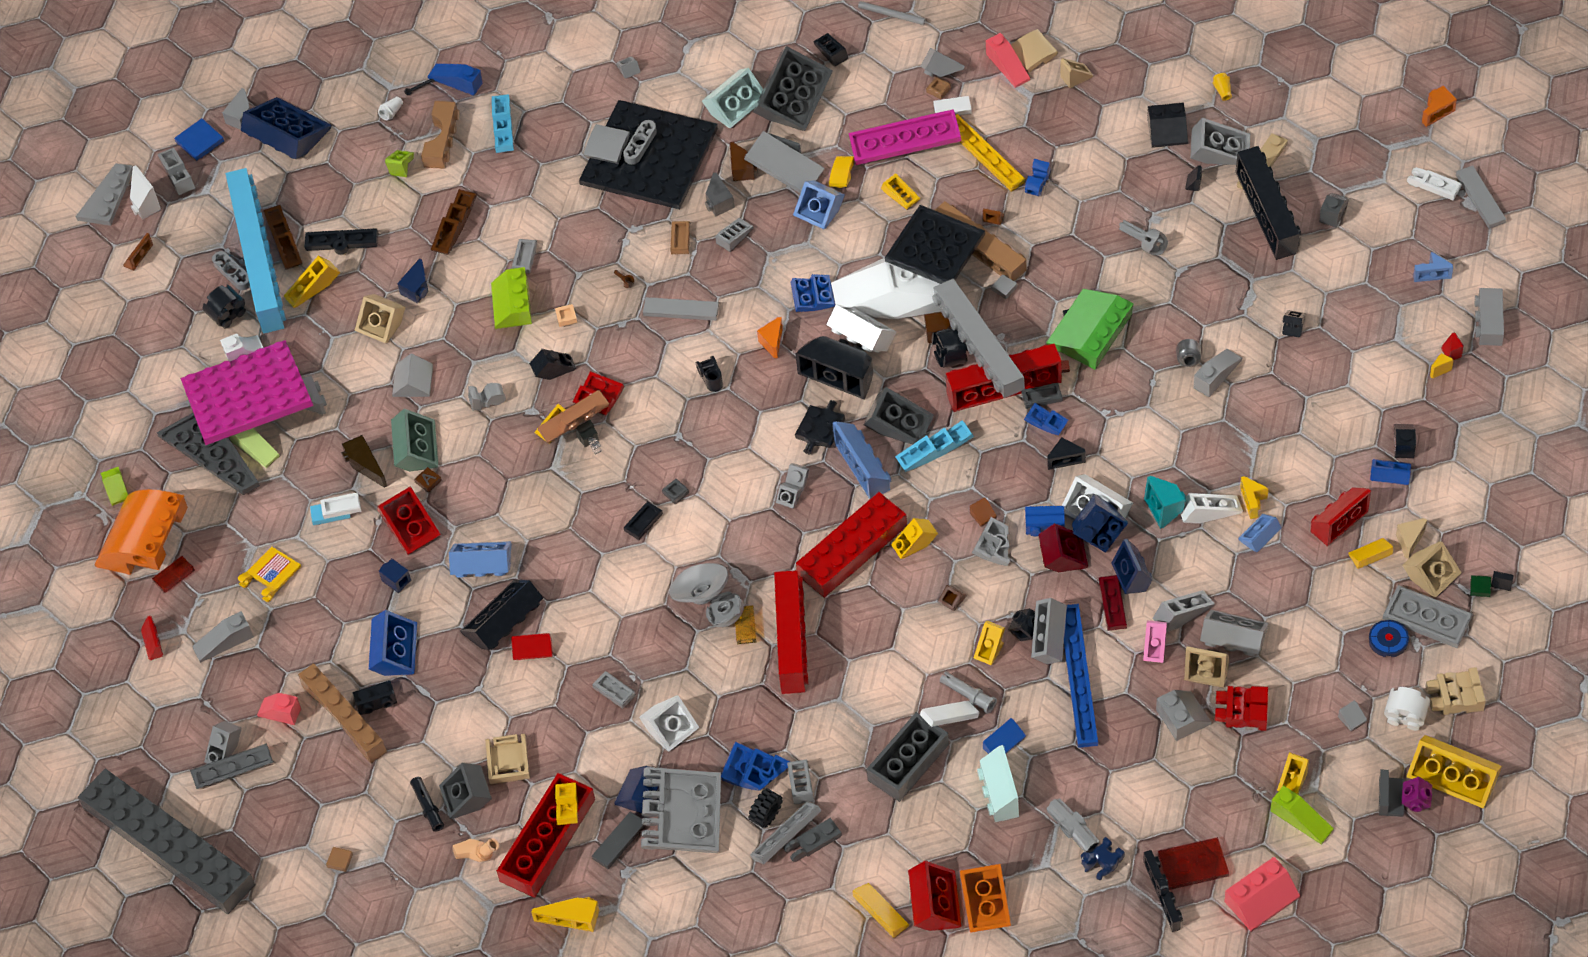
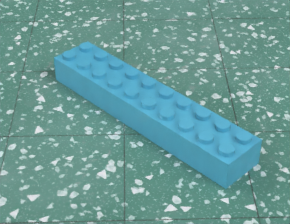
[225,168,286,334]

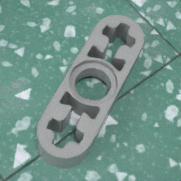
[623,120,656,165]
[212,251,250,290]

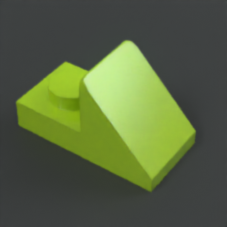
[385,150,414,177]
[101,467,128,506]

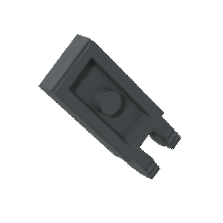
[783,817,842,862]

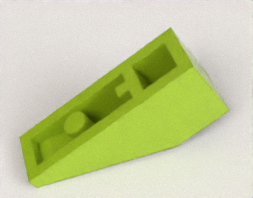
[1271,785,1334,845]

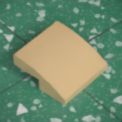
[1011,29,1058,73]

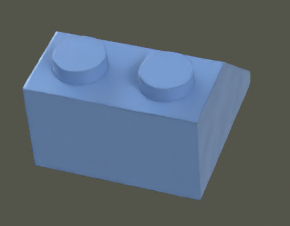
[793,180,845,229]

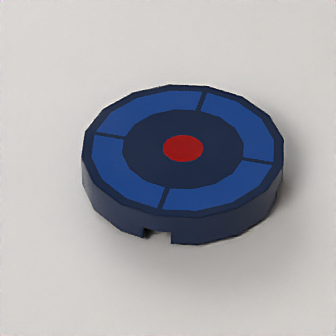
[1369,620,1409,657]

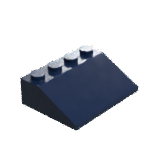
[241,97,332,159]

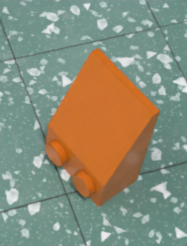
[960,864,1011,933]

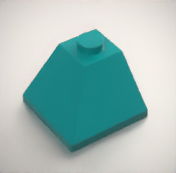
[1144,476,1186,529]

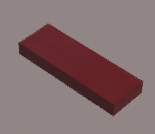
[1099,575,1127,631]

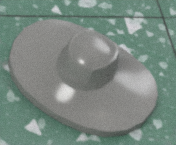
[669,563,729,605]

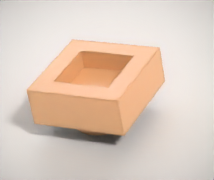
[555,304,577,327]

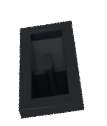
[1047,437,1086,470]

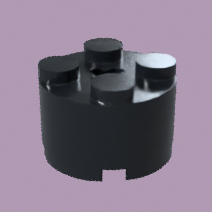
[202,284,246,329]
[932,327,968,368]

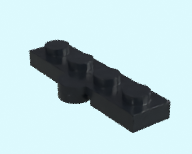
[304,228,378,255]
[1143,850,1183,932]

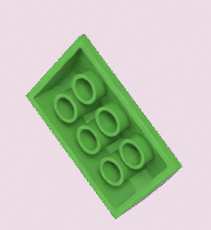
[1046,289,1134,370]

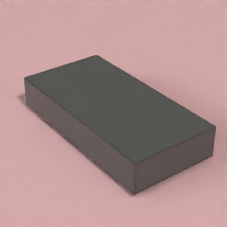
[1021,383,1063,409]

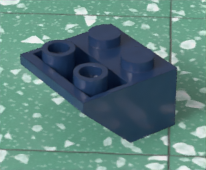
[1072,494,1128,553]

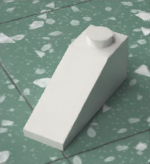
[1180,493,1243,523]

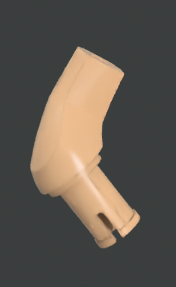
[452,838,499,862]

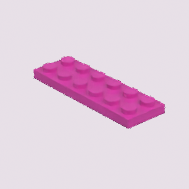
[848,109,961,165]

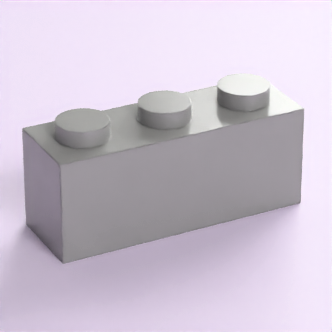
[1474,288,1504,346]
[1031,598,1067,664]

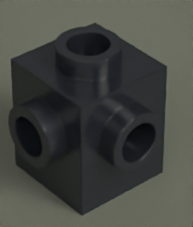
[1008,608,1035,641]

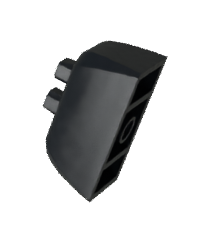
[795,336,873,400]

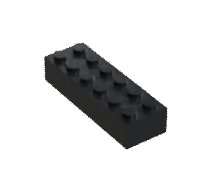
[1235,146,1301,260]

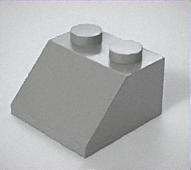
[1156,690,1212,741]

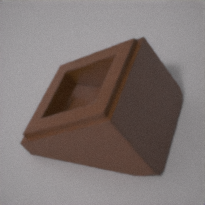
[937,585,966,611]

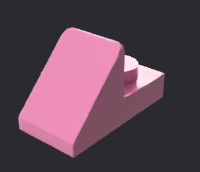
[1143,620,1167,663]

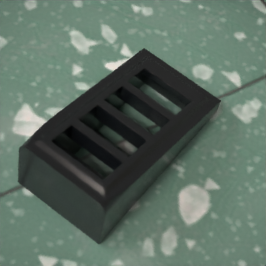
[813,33,848,66]

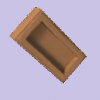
[670,221,690,254]

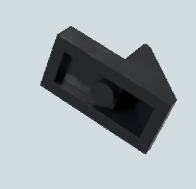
[1282,310,1306,337]

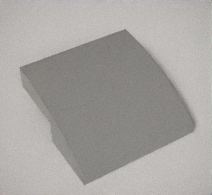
[583,124,630,164]

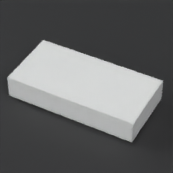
[933,96,972,115]
[320,492,362,519]

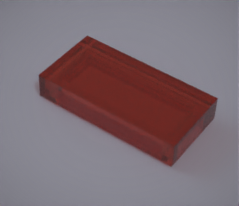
[152,556,195,593]

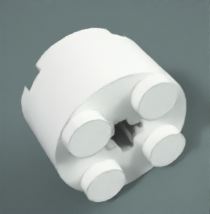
[1384,687,1430,731]

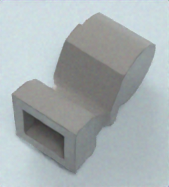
[468,383,506,411]

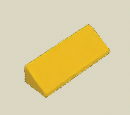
[852,883,909,938]

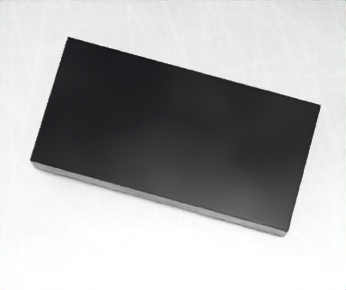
[623,501,663,540]

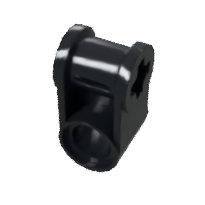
[695,355,723,392]

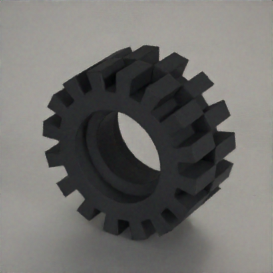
[748,788,783,828]

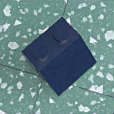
[1111,539,1152,594]
[615,766,659,813]

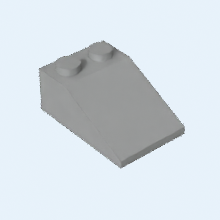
[1190,118,1250,165]

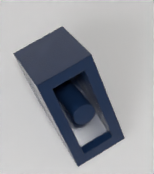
[397,258,428,304]

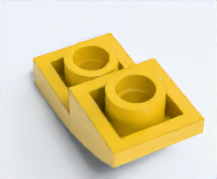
[829,156,855,188]

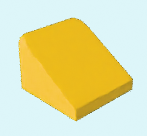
[1430,353,1453,378]

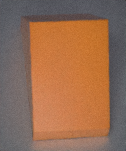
[757,317,783,358]

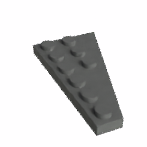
[157,413,260,495]

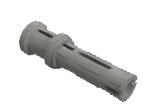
[940,671,997,714]

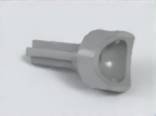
[1119,220,1168,255]

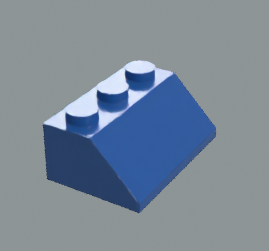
[368,610,417,676]

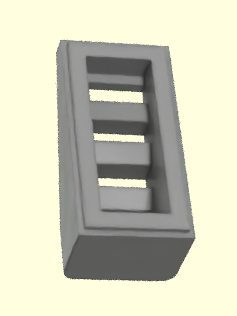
[715,218,753,252]
[787,759,814,804]

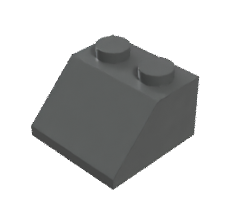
[439,763,492,819]

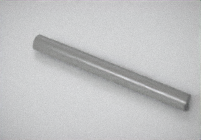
[858,1,926,25]

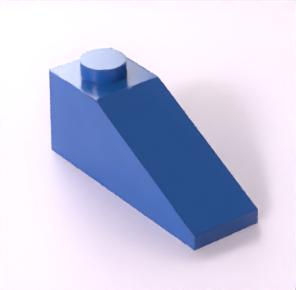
[428,63,482,96]

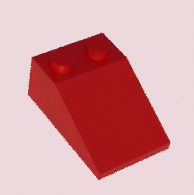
[377,486,441,555]

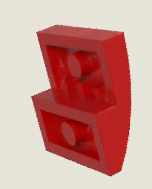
[572,371,625,416]

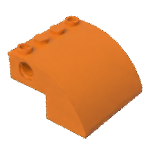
[95,489,188,575]

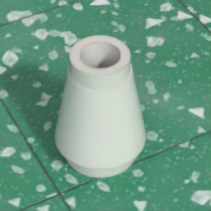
[378,96,403,120]

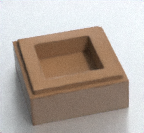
[926,77,951,99]
[326,847,353,872]

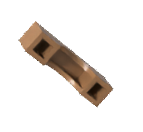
[421,101,460,169]

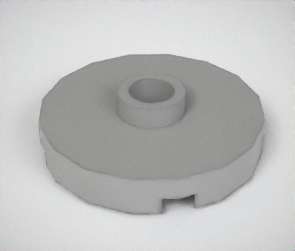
[706,592,744,627]

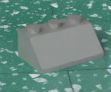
[1200,610,1269,656]

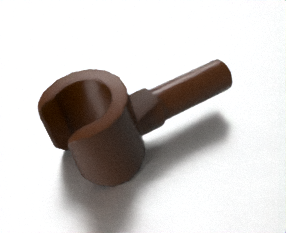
[614,270,634,288]

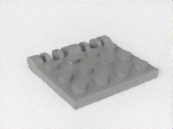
[641,767,721,853]

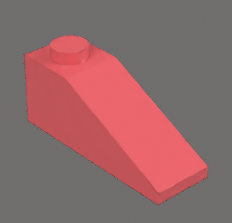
[986,33,1030,88]

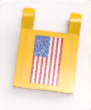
[238,547,301,602]

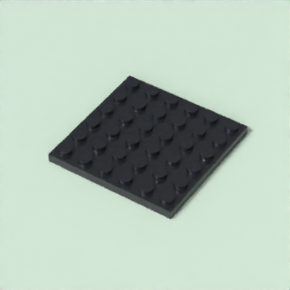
[579,100,718,210]

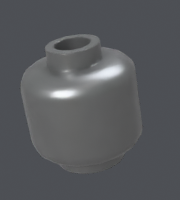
[1176,339,1201,367]

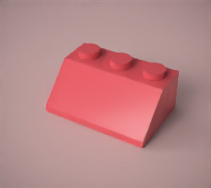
[1224,857,1300,932]

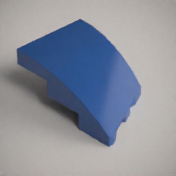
[721,742,790,791]

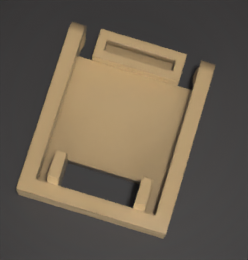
[485,734,530,784]

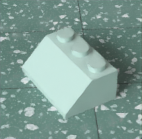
[702,68,763,128]
[977,745,1019,822]

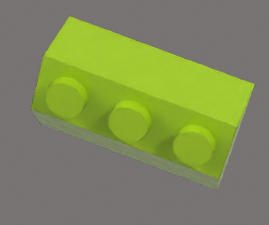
[491,267,532,329]

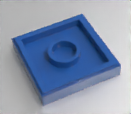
[174,118,224,161]

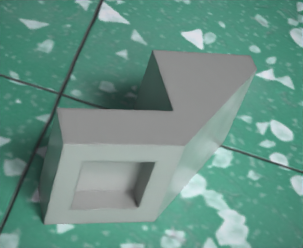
[776,463,810,508]

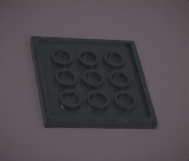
[885,205,985,284]

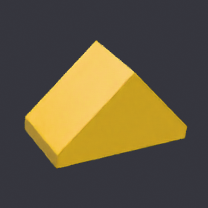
[1277,752,1309,794]

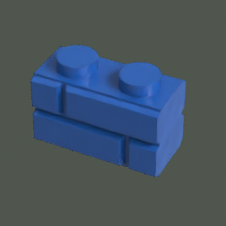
[1025,506,1065,537]

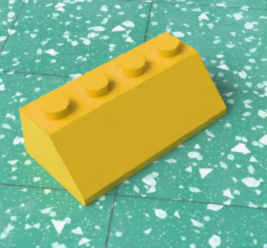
[1406,735,1502,809]

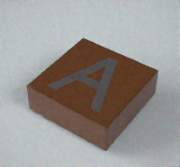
[414,467,442,493]

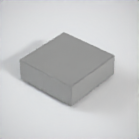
[991,274,1017,299]

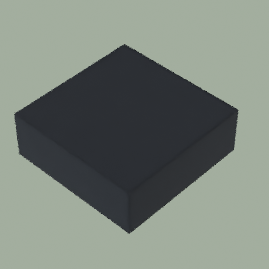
[1491,571,1514,591]

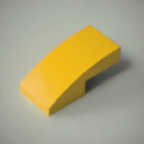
[555,783,578,825]

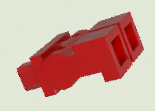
[1215,686,1268,731]

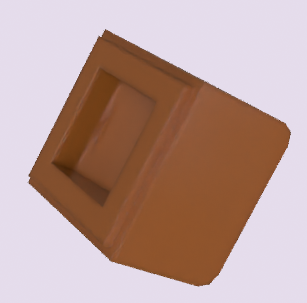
[983,208,1004,225]
[970,497,997,527]

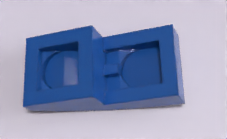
[1024,403,1068,436]

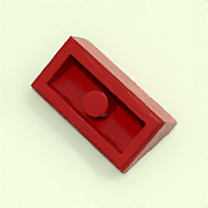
[141,616,163,660]
[511,633,552,660]

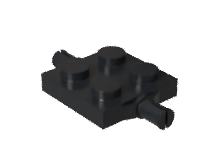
[795,400,845,455]

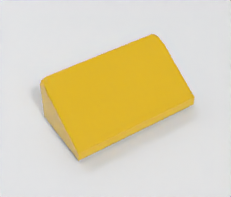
[1348,538,1393,569]

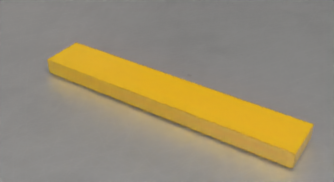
[955,114,1025,192]

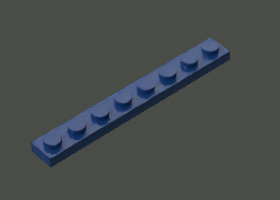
[1064,604,1098,748]

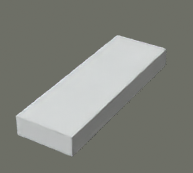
[920,701,980,727]

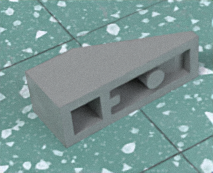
[1194,349,1242,397]
[1152,590,1215,632]
[192,611,253,663]

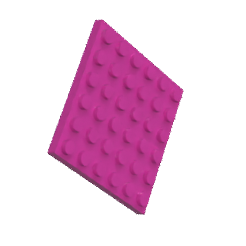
[180,340,313,445]

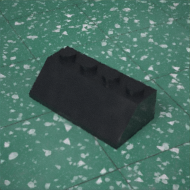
[460,580,543,650]

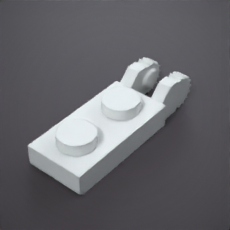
[1407,167,1461,200]

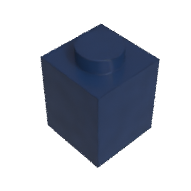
[379,558,411,593]

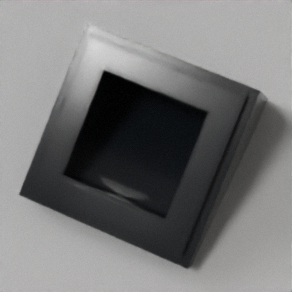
[1185,165,1202,191]

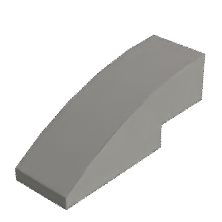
[157,147,195,195]

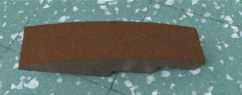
[431,189,477,255]
[263,205,303,270]

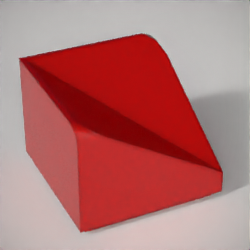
[1441,332,1464,360]

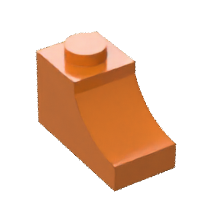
[1422,86,1457,127]

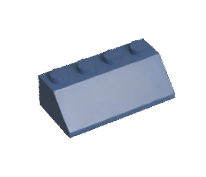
[833,421,891,499]

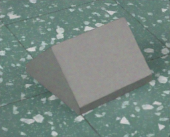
[392,354,433,397]

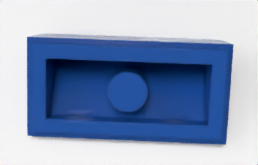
[1370,459,1411,485]
[983,718,1026,754]

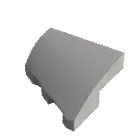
[972,517,1010,566]

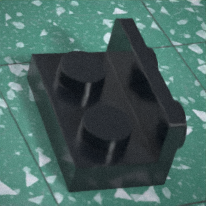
[352,680,398,715]

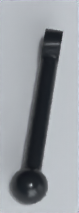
[404,79,436,96]

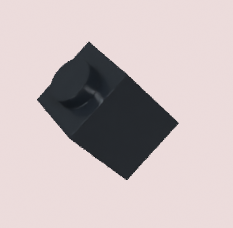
[1394,424,1416,458]

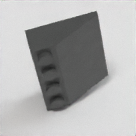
[753,46,833,131]

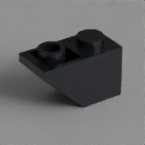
[529,349,576,380]

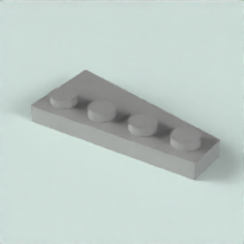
[76,163,133,226]

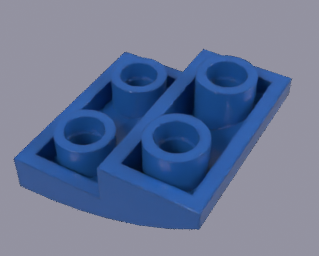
[790,274,835,312]

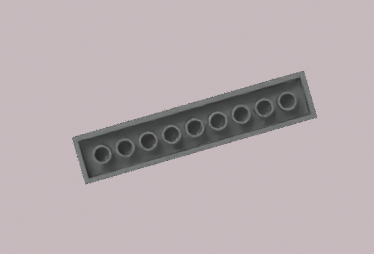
[78,768,255,914]

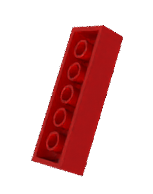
[946,343,1062,412]
[796,492,907,598]
[774,570,809,694]
[496,773,596,898]

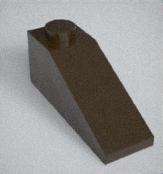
[341,435,387,488]

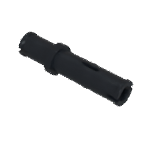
[410,777,444,832]

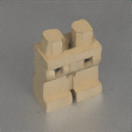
[1425,667,1486,715]

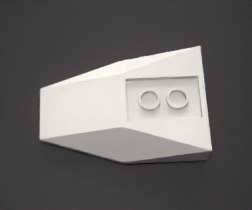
[831,258,941,319]

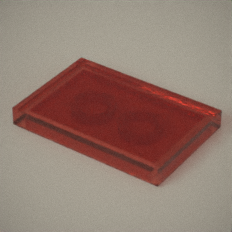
[1158,837,1229,890]

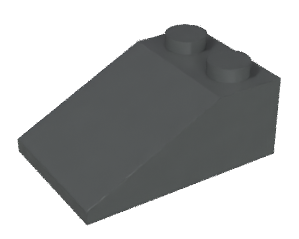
[863,387,934,445]

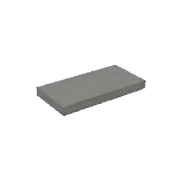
[744,131,824,194]
[1382,585,1473,648]

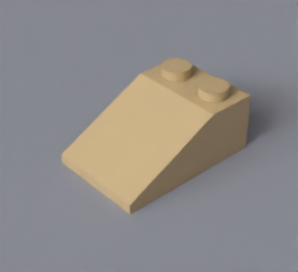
[1184,647,1229,688]

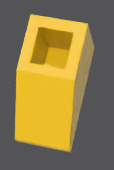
[891,518,938,559]

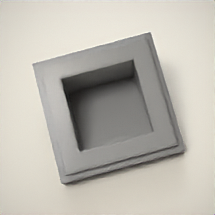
[616,56,640,78]
[1338,700,1367,731]

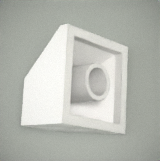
[130,165,161,220]
[639,695,699,752]

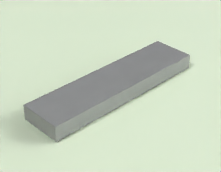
[1456,165,1506,229]
[643,297,719,321]
[750,802,821,864]

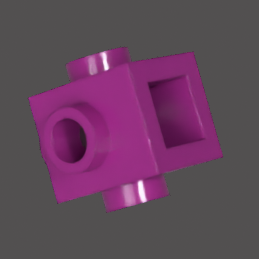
[1402,777,1433,812]

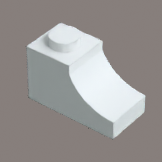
[220,334,263,361]

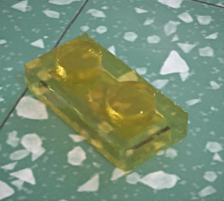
[735,605,757,645]

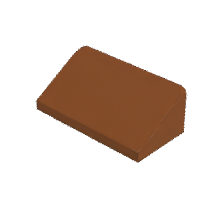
[123,233,153,271]

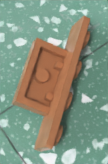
[538,390,609,443]

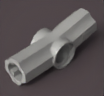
[1046,798,1100,852]

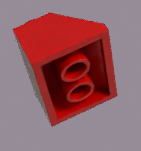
[1310,487,1371,546]
[908,861,961,931]

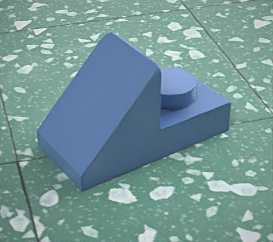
[1413,252,1453,282]

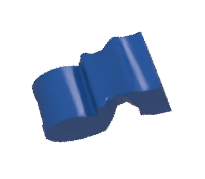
[1025,159,1051,196]

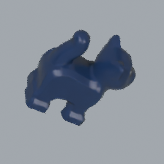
[1080,837,1125,880]

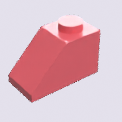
[257,693,301,725]

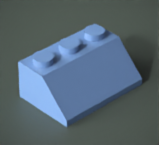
[449,541,511,577]

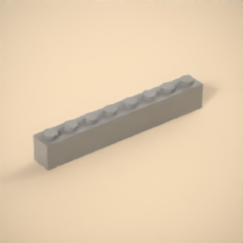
[932,279,1025,398]

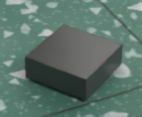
[662,479,689,504]

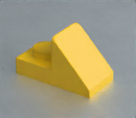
[1240,476,1269,519]
[974,621,1005,665]

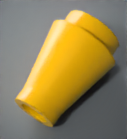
[1212,73,1232,101]

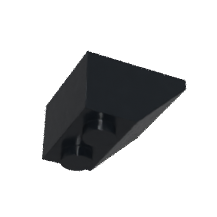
[1147,102,1188,148]

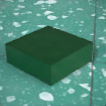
[1470,575,1491,597]

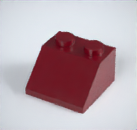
[1038,523,1088,573]

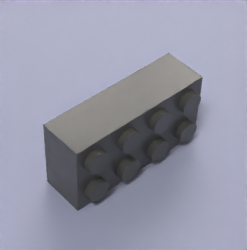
[866,712,949,802]

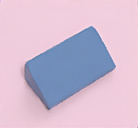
[1238,514,1281,552]

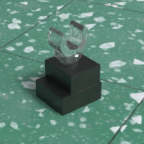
[576,420,602,455]

